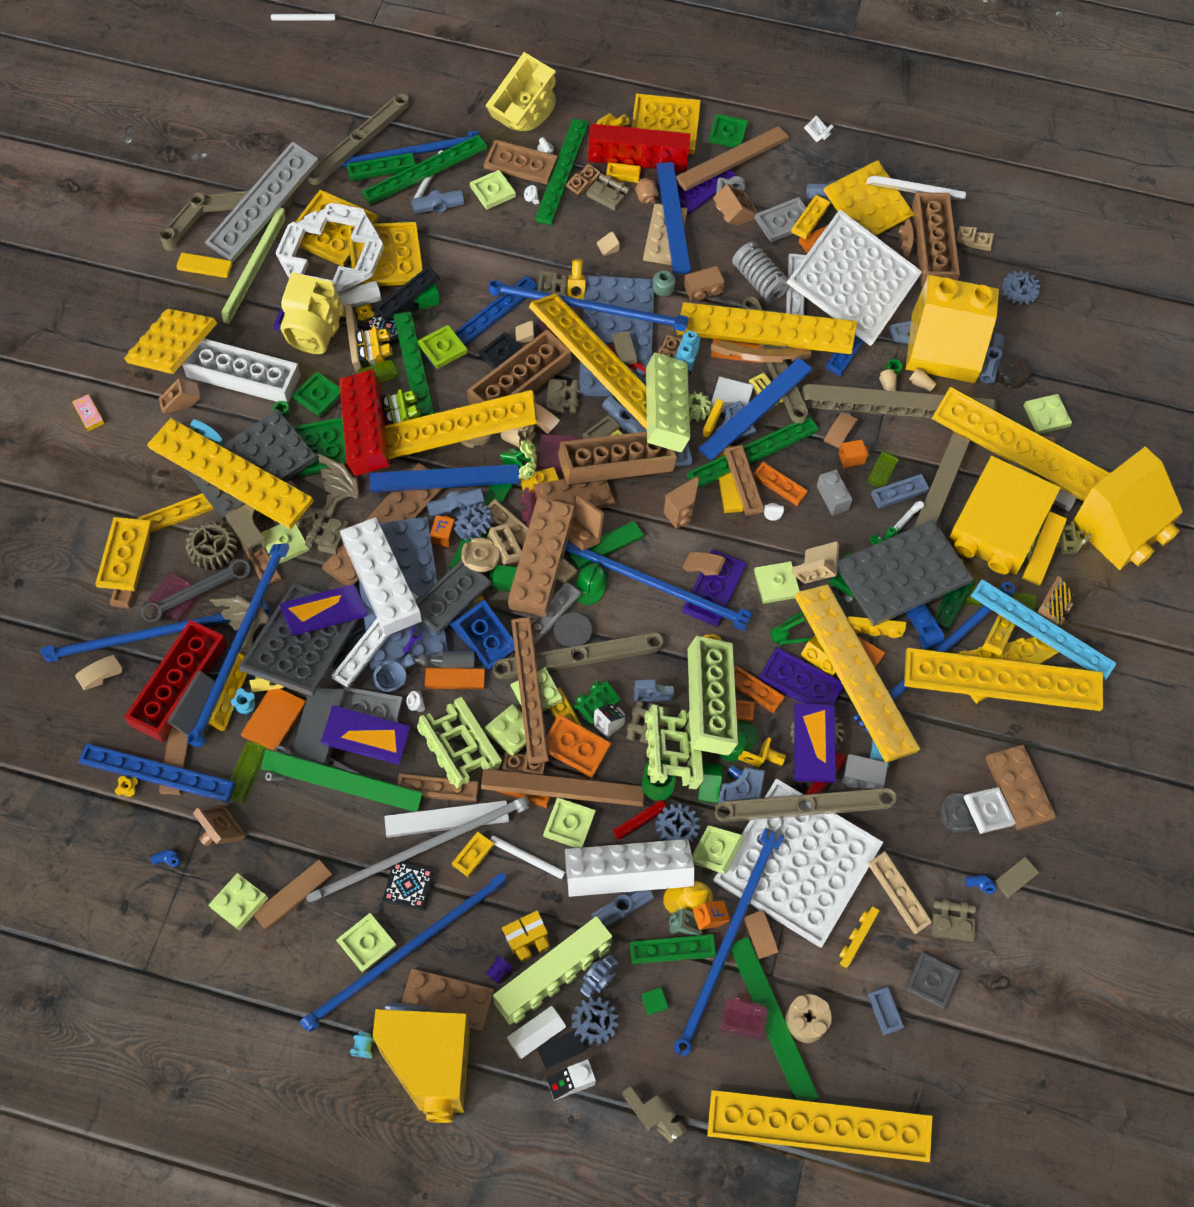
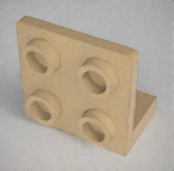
[792,542,839,584]

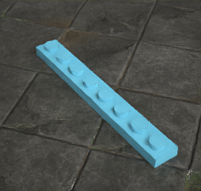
[971,579,1116,681]

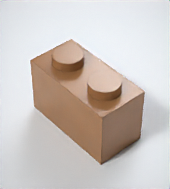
[684,266,725,302]

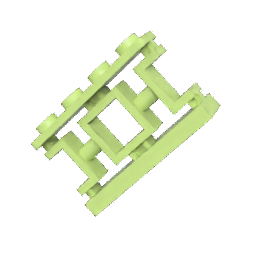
[417,697,502,789]
[645,704,704,789]

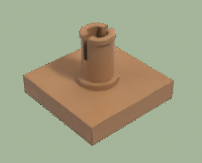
[193,805,246,846]

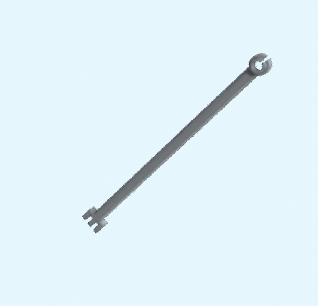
[306,796,529,903]

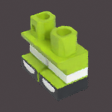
[381,389,421,425]

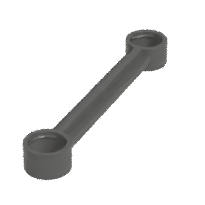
[140,558,250,622]

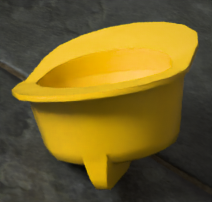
[663,881,713,914]

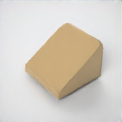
[597,231,620,256]
[515,321,534,343]

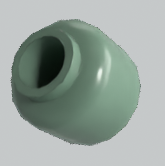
[653,270,675,296]

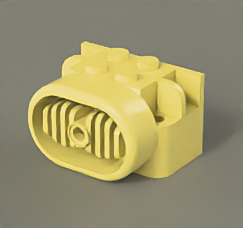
[486,52,556,131]
[280,272,346,354]

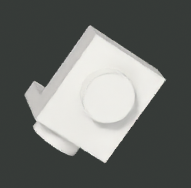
[804,116,834,142]

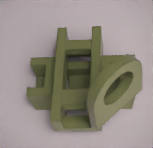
[1056,521,1092,554]

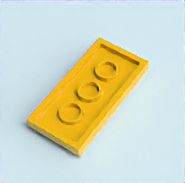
[95,517,153,591]

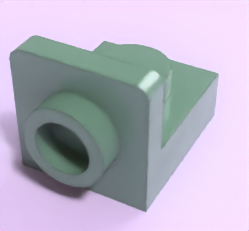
[669,908,702,936]

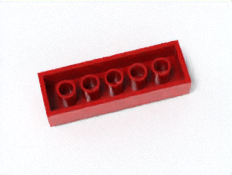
[588,123,691,172]
[339,369,390,476]
[124,620,228,743]

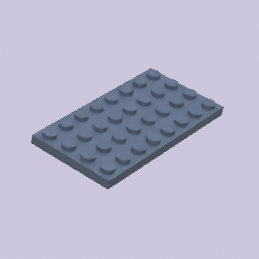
[578,276,654,397]
[359,517,448,670]

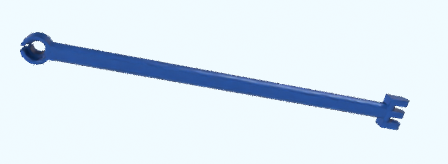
[339,130,479,168]
[488,280,689,331]
[566,541,753,631]
[187,543,289,747]
[853,582,1015,732]
[40,600,270,662]
[674,828,784,1057]
[300,873,507,1032]

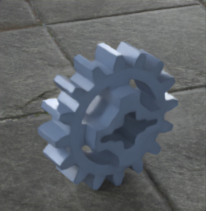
[1001,270,1041,305]
[454,503,494,541]
[655,803,700,845]
[581,955,618,998]
[571,997,618,1046]

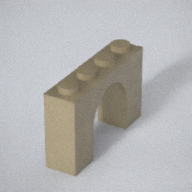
[225,480,316,556]

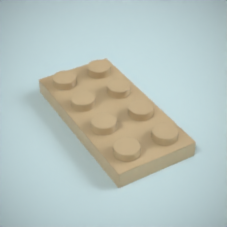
[643,203,688,265]

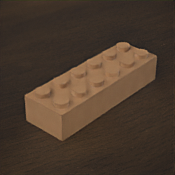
[912,192,960,287]
[467,330,571,405]
[558,431,677,485]
[508,497,575,618]

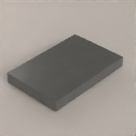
[167,671,215,737]

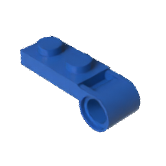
[905,604,945,649]

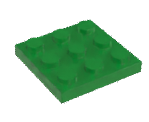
[292,417,349,477]

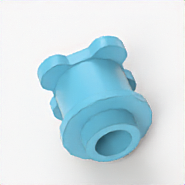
[231,688,255,714]
[350,1032,375,1058]

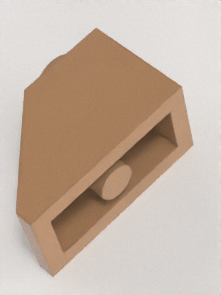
[159,378,201,414]

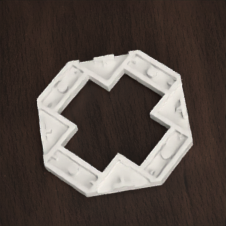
[276,203,385,294]

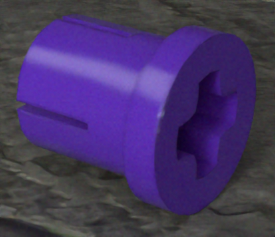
[486,955,514,984]

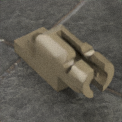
[623,1086,687,1144]

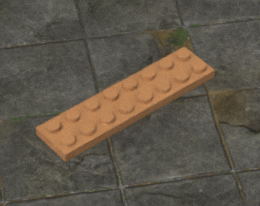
[322,463,445,586]

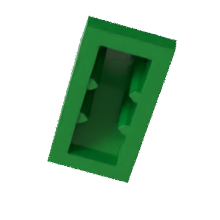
[698,762,722,804]

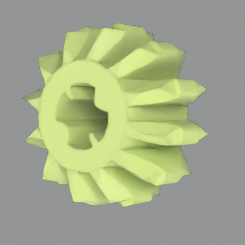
[689,391,711,422]

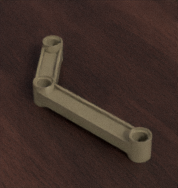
[159,190,293,251]

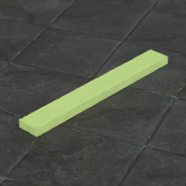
[221,208,286,324]

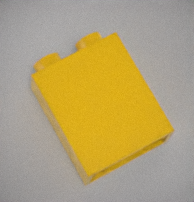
[948,456,1061,575]

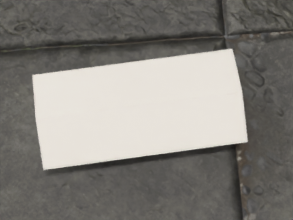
[338,281,381,310]
[507,1006,566,1059]

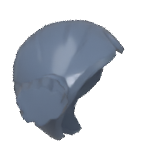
[373,654,415,692]

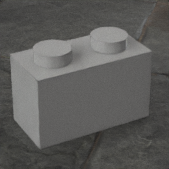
[817,469,852,516]
[841,754,888,790]

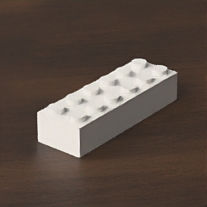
[183,339,301,403]
[340,517,422,636]
[565,839,694,897]

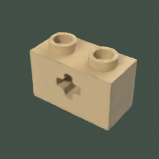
[486,524,522,567]

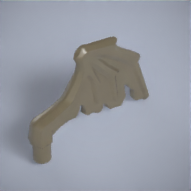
[313,453,360,518]
[210,595,270,656]

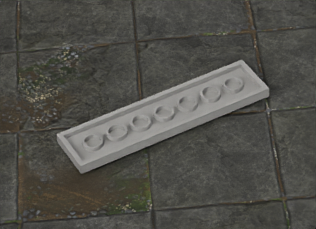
[205,141,319,263]

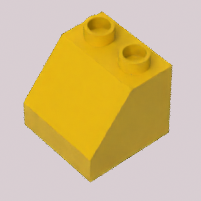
[905,275,999,383]
[1073,447,1183,570]
[373,1009,470,1123]

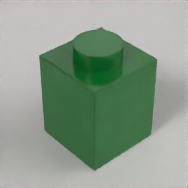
[414,284,440,309]
[489,565,517,592]

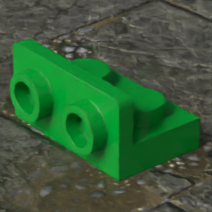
[572,681,620,724]

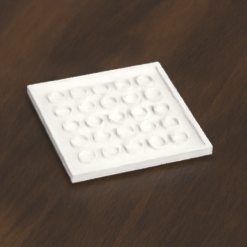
[786,210,922,346]
[713,779,883,948]

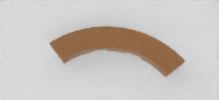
[711,340,812,363]

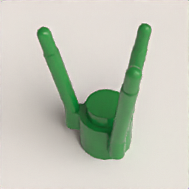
[769,611,813,646]

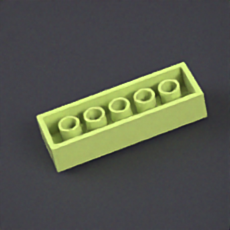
[646,352,690,452]
[688,636,738,756]
[493,916,612,1025]

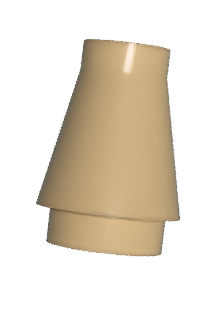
[909,368,937,392]
[879,370,897,391]

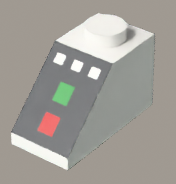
[594,703,625,739]
[547,1059,596,1101]

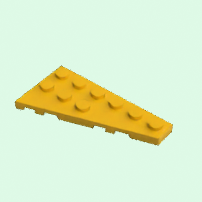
[957,637,1060,704]

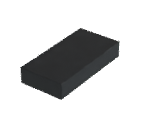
[537,1030,585,1069]

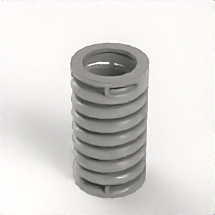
[732,242,790,303]

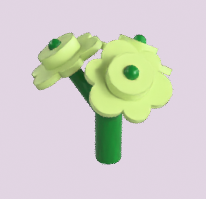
[500,439,538,480]

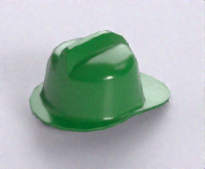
[574,562,608,605]
[719,721,758,762]
[642,760,676,801]

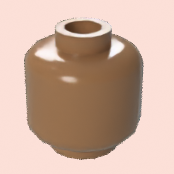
[635,178,659,205]

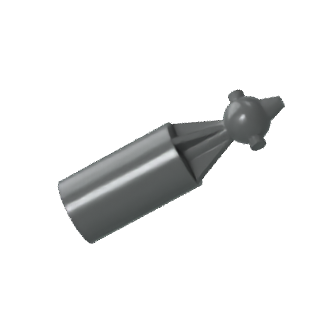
[414,650,474,668]

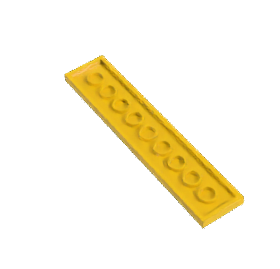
[529,293,647,429]
[676,302,857,354]
[932,387,1110,502]
[386,390,537,459]
[147,418,314,530]
[794,584,920,763]
[904,648,1103,711]
[707,1090,932,1162]

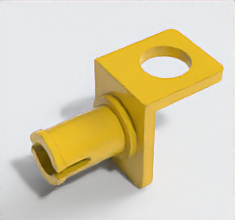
[597,113,629,127]
[567,259,586,300]
[738,737,786,768]

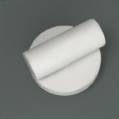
[537,137,554,154]
[524,185,539,204]
[764,503,784,521]
[406,691,425,712]

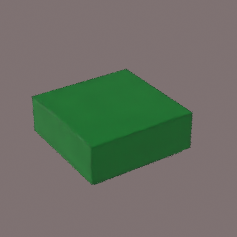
[641,988,668,1016]

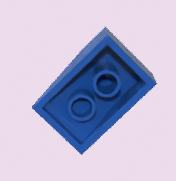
[450,600,515,670]

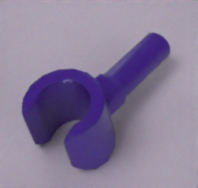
[403,627,422,654]

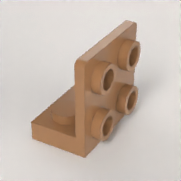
[568,495,604,551]

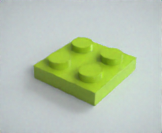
[418,325,467,369]

